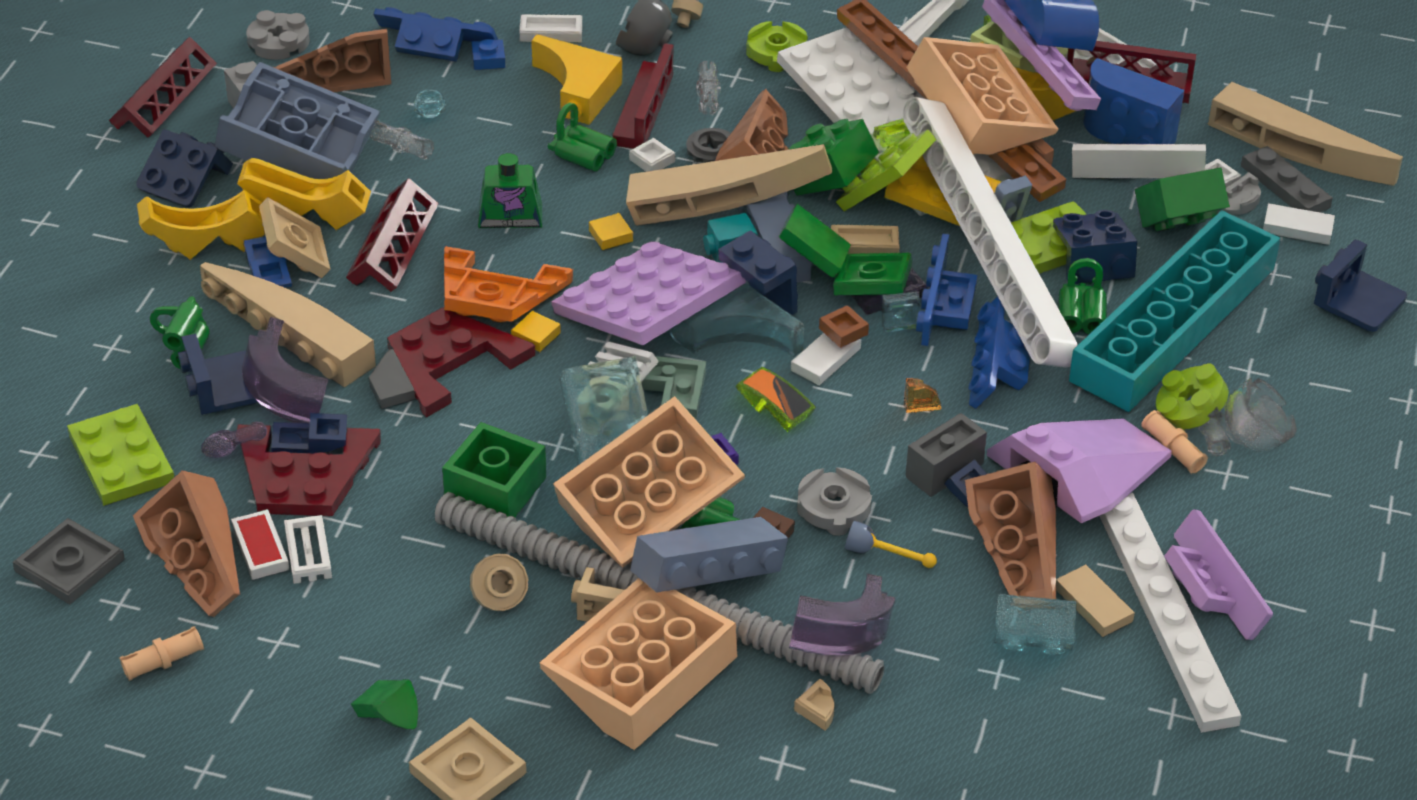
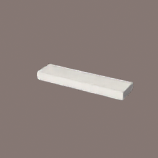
[1072,144,1206,178]

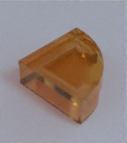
[904,378,941,413]

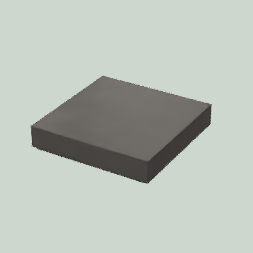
[13,518,125,605]

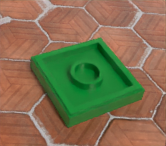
[779,204,851,278]
[833,253,912,295]

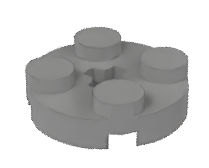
[246,10,310,60]
[797,467,872,536]

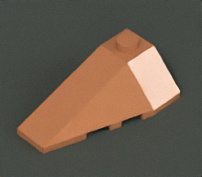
[274,29,391,92]
[715,89,789,161]
[965,461,1056,612]
[133,470,240,617]

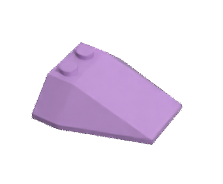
[987,419,1172,523]

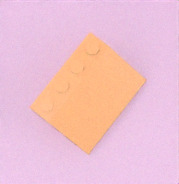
[906,37,1058,155]
[553,396,745,568]
[540,578,738,750]

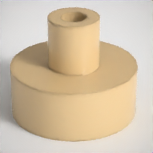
[671,0,704,28]

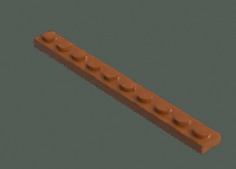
[837,0,1066,202]

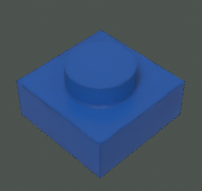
[472,39,506,70]

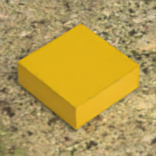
[589,213,633,250]
[511,311,561,352]

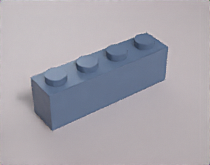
[738,192,815,282]
[630,517,788,593]

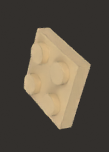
[259,197,330,278]
[409,718,527,800]

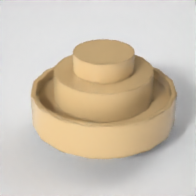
[470,554,528,611]

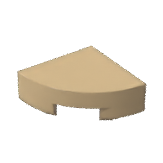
[794,679,835,731]

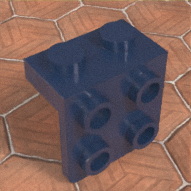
[136,129,233,208]
[1053,210,1137,284]
[718,230,798,316]
[1314,239,1407,332]
[178,334,271,415]

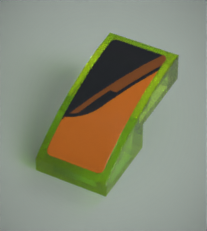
[736,367,816,432]

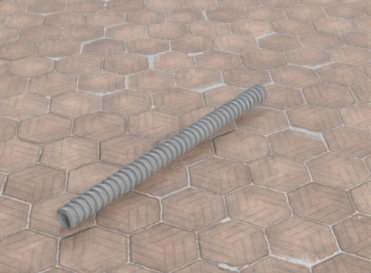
[435,492,885,694]

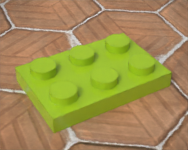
[835,130,937,211]
[1011,201,1087,274]
[67,404,174,506]

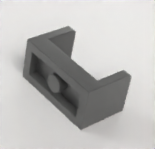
[905,413,987,497]

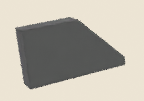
[369,349,415,409]

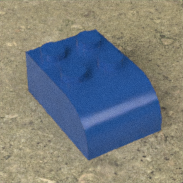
[1004,0,1099,51]
[1083,58,1184,144]

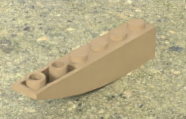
[1208,82,1403,186]
[626,144,832,226]
[200,262,376,387]

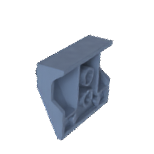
[214,62,380,179]

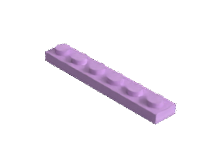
[982,0,1101,111]

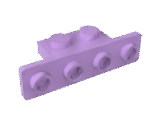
[1164,510,1273,640]

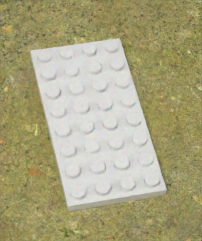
[777,27,1013,216]

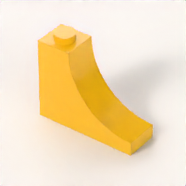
[531,34,622,125]

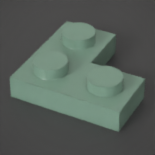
[630,356,706,420]

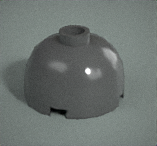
[616,0,673,56]

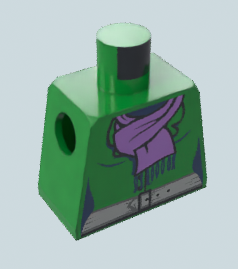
[478,153,542,228]

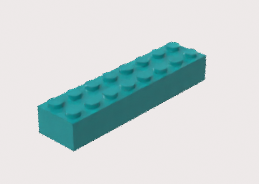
[1069,210,1281,412]

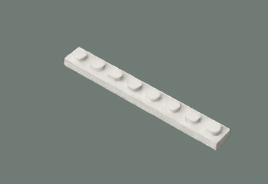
[1099,493,1242,733]

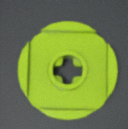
[746,21,808,72]
[1156,363,1229,430]

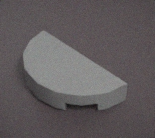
[1218,172,1261,215]

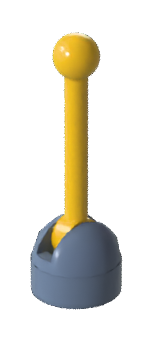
[845,520,937,568]

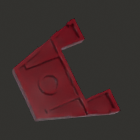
[387,307,535,417]
[237,424,381,516]

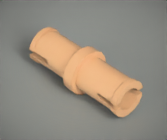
[1141,410,1208,474]
[119,626,204,681]

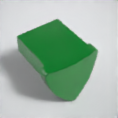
[351,679,418,730]

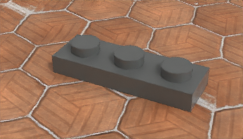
[1241,146,1333,213]

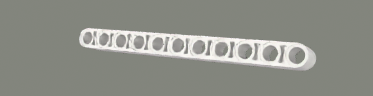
[903,97,1077,368]

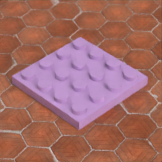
[551,242,746,345]

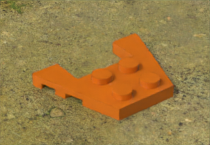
[444,246,573,322]

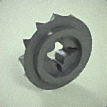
[686,128,731,163]

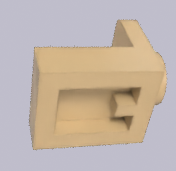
[571,567,624,622]

